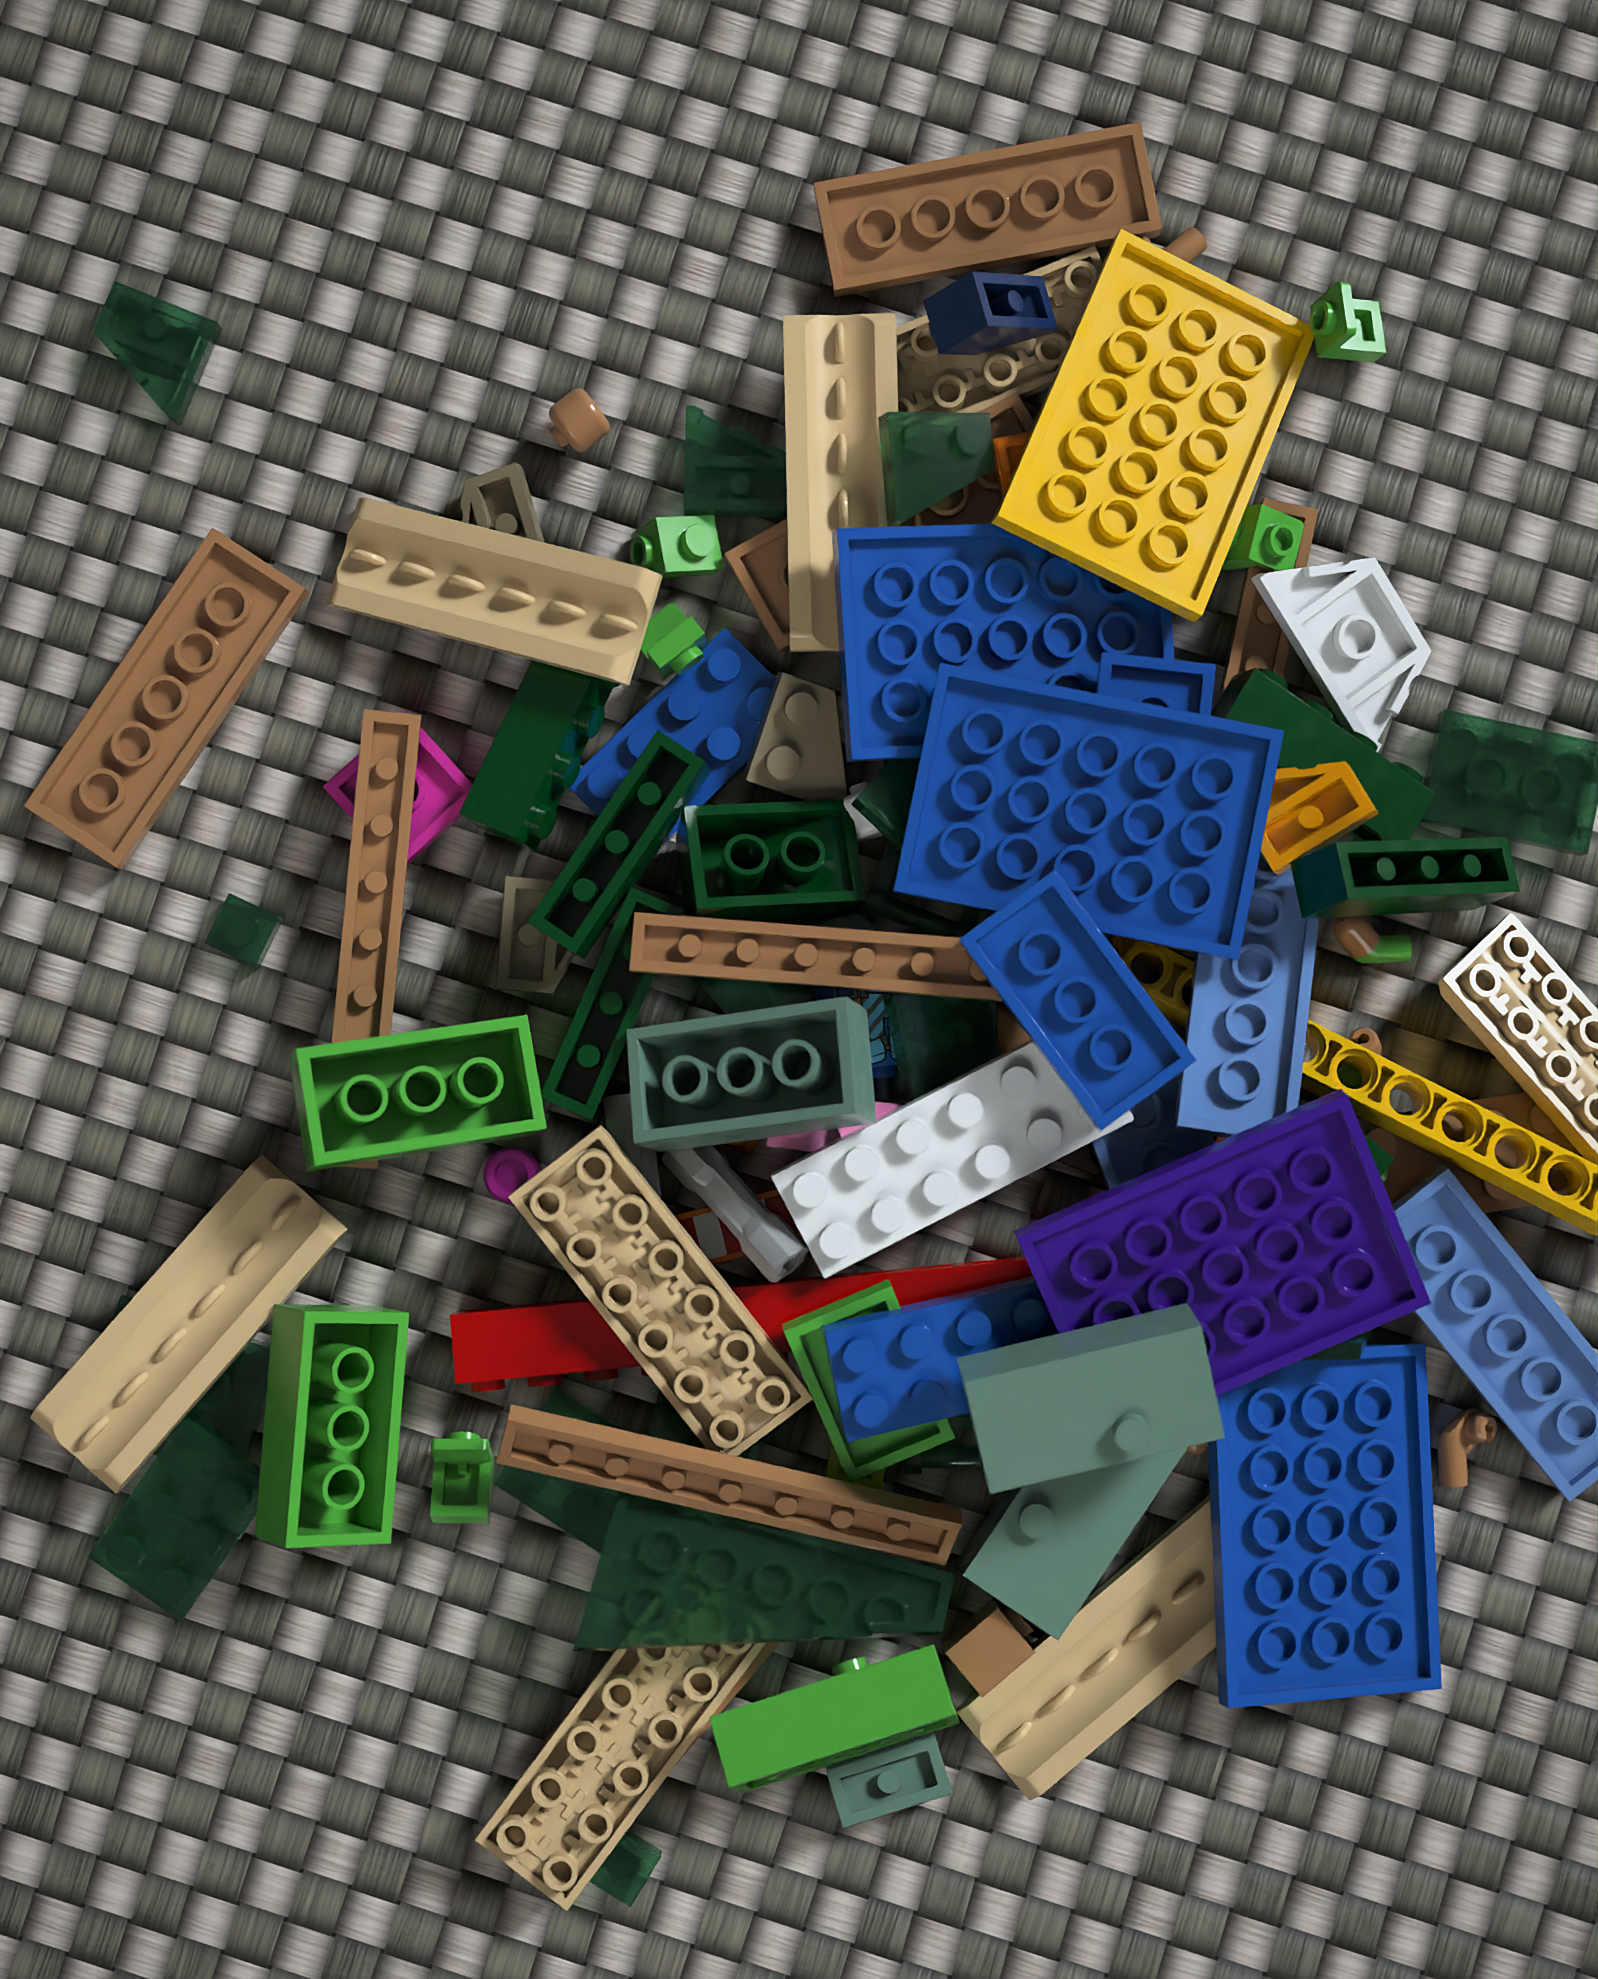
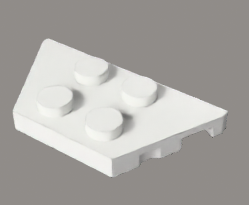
[1251,557,1432,753]

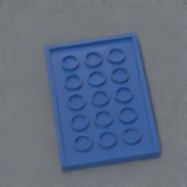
[832,524,1174,762]
[894,663,1284,961]
[1208,1342,1442,1708]

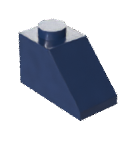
[923,271,1058,355]

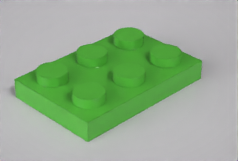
[782,1279,955,1483]

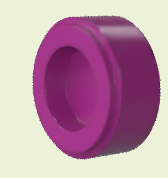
[483,1147,541,1203]

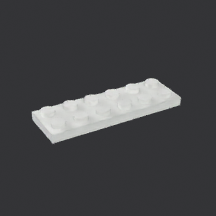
[771,1040,1135,1279]

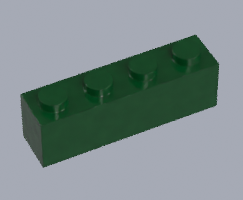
[459,660,620,852]
[1211,668,1436,841]
[527,730,711,959]
[1290,837,1520,919]
[541,887,684,1120]

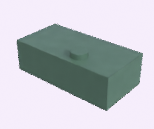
[626,997,877,1152]
[957,1303,1225,1494]
[956,1447,1187,1640]

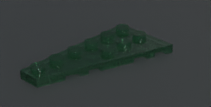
[572,1491,955,1652]

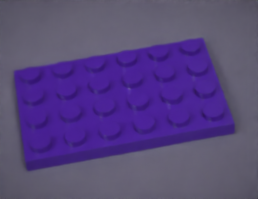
[1014,1089,1431,1396]

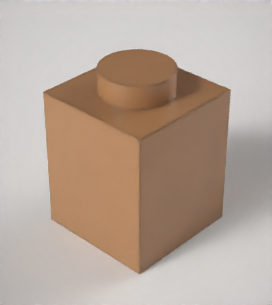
[942,1597,1035,1698]

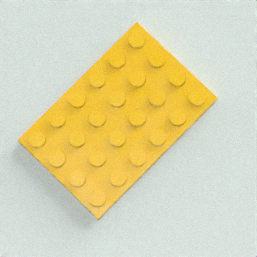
[992,229,1314,622]

